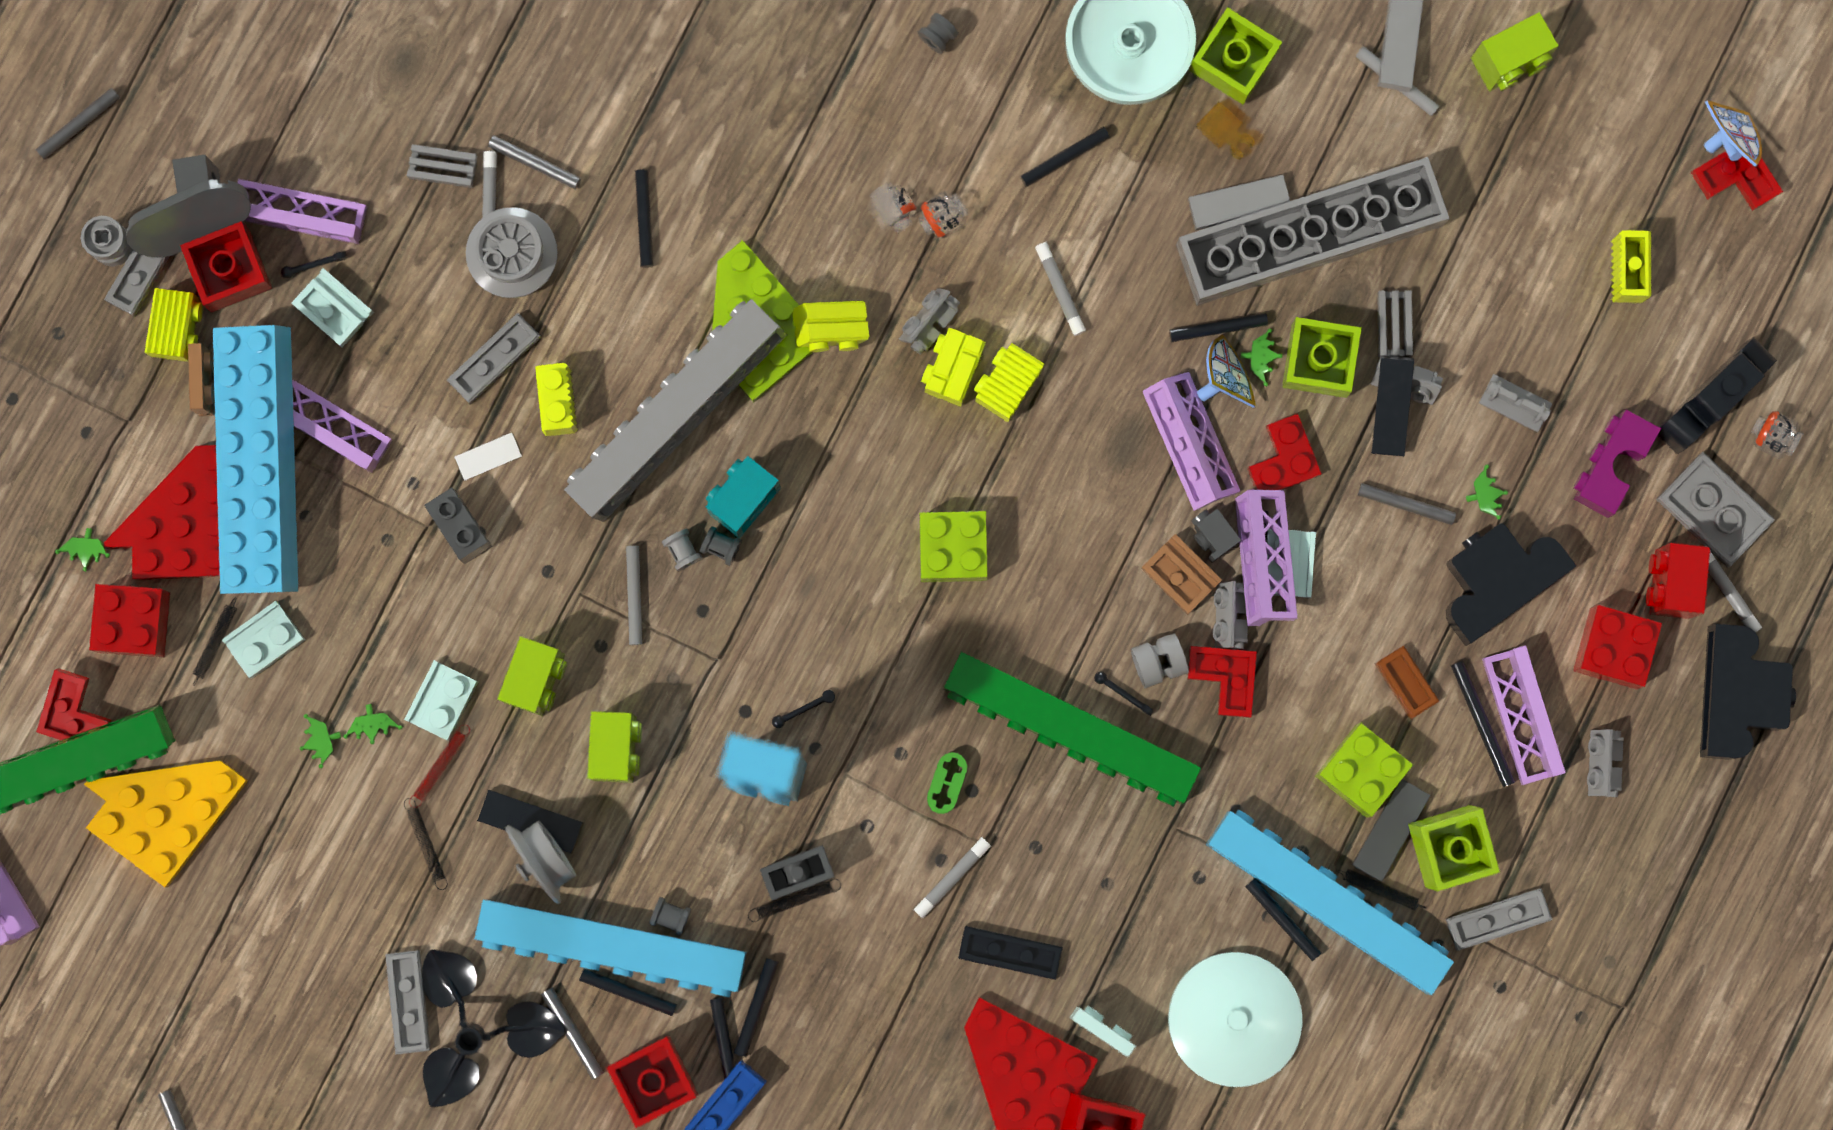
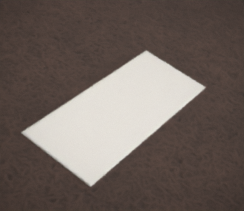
[455,433,522,481]

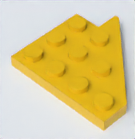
[84,760,248,888]

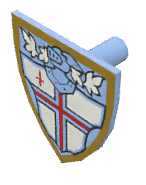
[1704,100,1762,167]
[1197,334,1256,408]

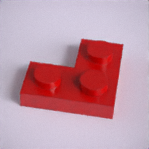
[1691,151,1783,211]
[1247,414,1321,490]
[1187,646,1257,718]
[36,668,112,740]

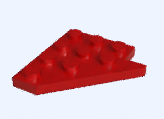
[104,445,220,580]
[964,997,1098,1130]

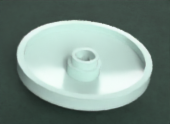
[1065,0,1196,105]
[1168,952,1302,1087]

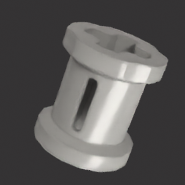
[662,529,703,571]

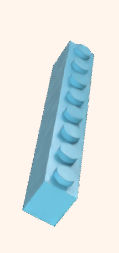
[1206,810,1454,995]
[475,900,747,997]

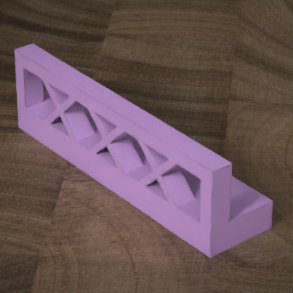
[238,179,367,244]
[1142,372,1241,511]
[292,379,392,473]
[1235,490,1298,626]
[1482,645,1566,785]
[0,860,40,945]

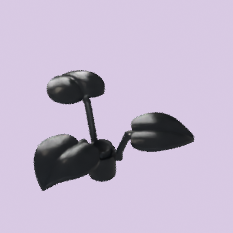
[422,949,565,1107]

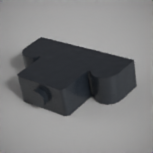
[1658,337,1777,454]
[1446,524,1577,646]
[1700,624,1796,760]

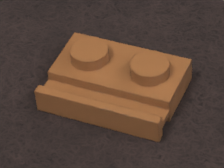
[188,343,215,416]
[1141,534,1222,615]

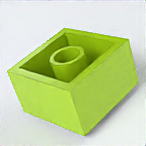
[1189,7,1282,105]
[1471,12,1558,92]
[1282,317,1361,398]
[919,511,987,582]
[497,636,567,717]
[587,711,642,783]
[1315,723,1413,818]
[1408,805,1500,892]

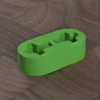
[927,752,967,814]

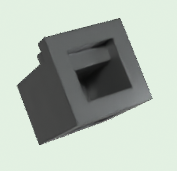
[1191,509,1241,563]

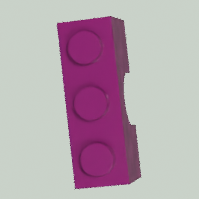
[1573,410,1661,518]

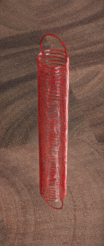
[409,725,470,808]

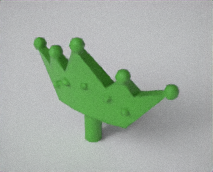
[1241,328,1282,386]
[1466,464,1508,520]
[55,528,110,571]
[343,704,403,745]
[300,714,341,769]

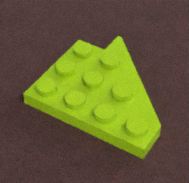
[712,240,813,403]

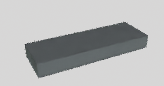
[1352,779,1430,882]

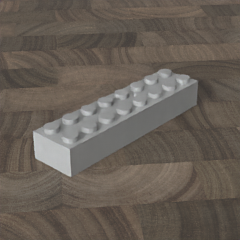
[1176,157,1450,306]
[564,299,787,522]

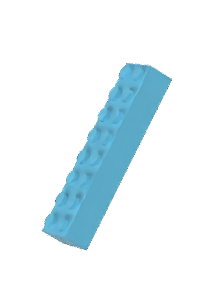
[213,325,298,594]
[719,734,807,806]

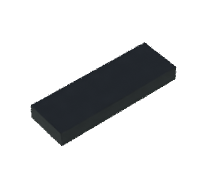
[1371,355,1414,457]
[477,790,583,854]
[958,926,1063,980]

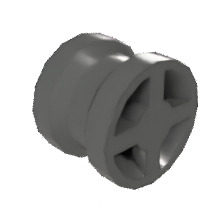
[918,13,959,54]

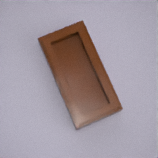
[1375,646,1439,719]

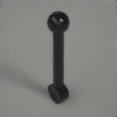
[281,251,347,279]
[1094,671,1154,716]
[772,690,835,728]

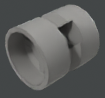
[80,216,133,267]
[1130,633,1189,688]

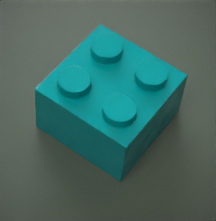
[705,455,781,538]

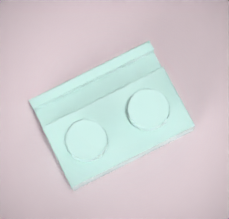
[292,268,374,347]
[1267,528,1316,598]
[222,601,305,679]
[404,660,478,741]
[1069,1006,1135,1057]

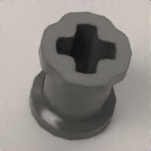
[700,526,742,566]
[649,897,691,936]

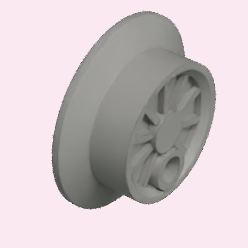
[466,208,558,298]
[505,821,576,904]

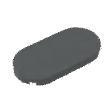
[126,179,251,257]

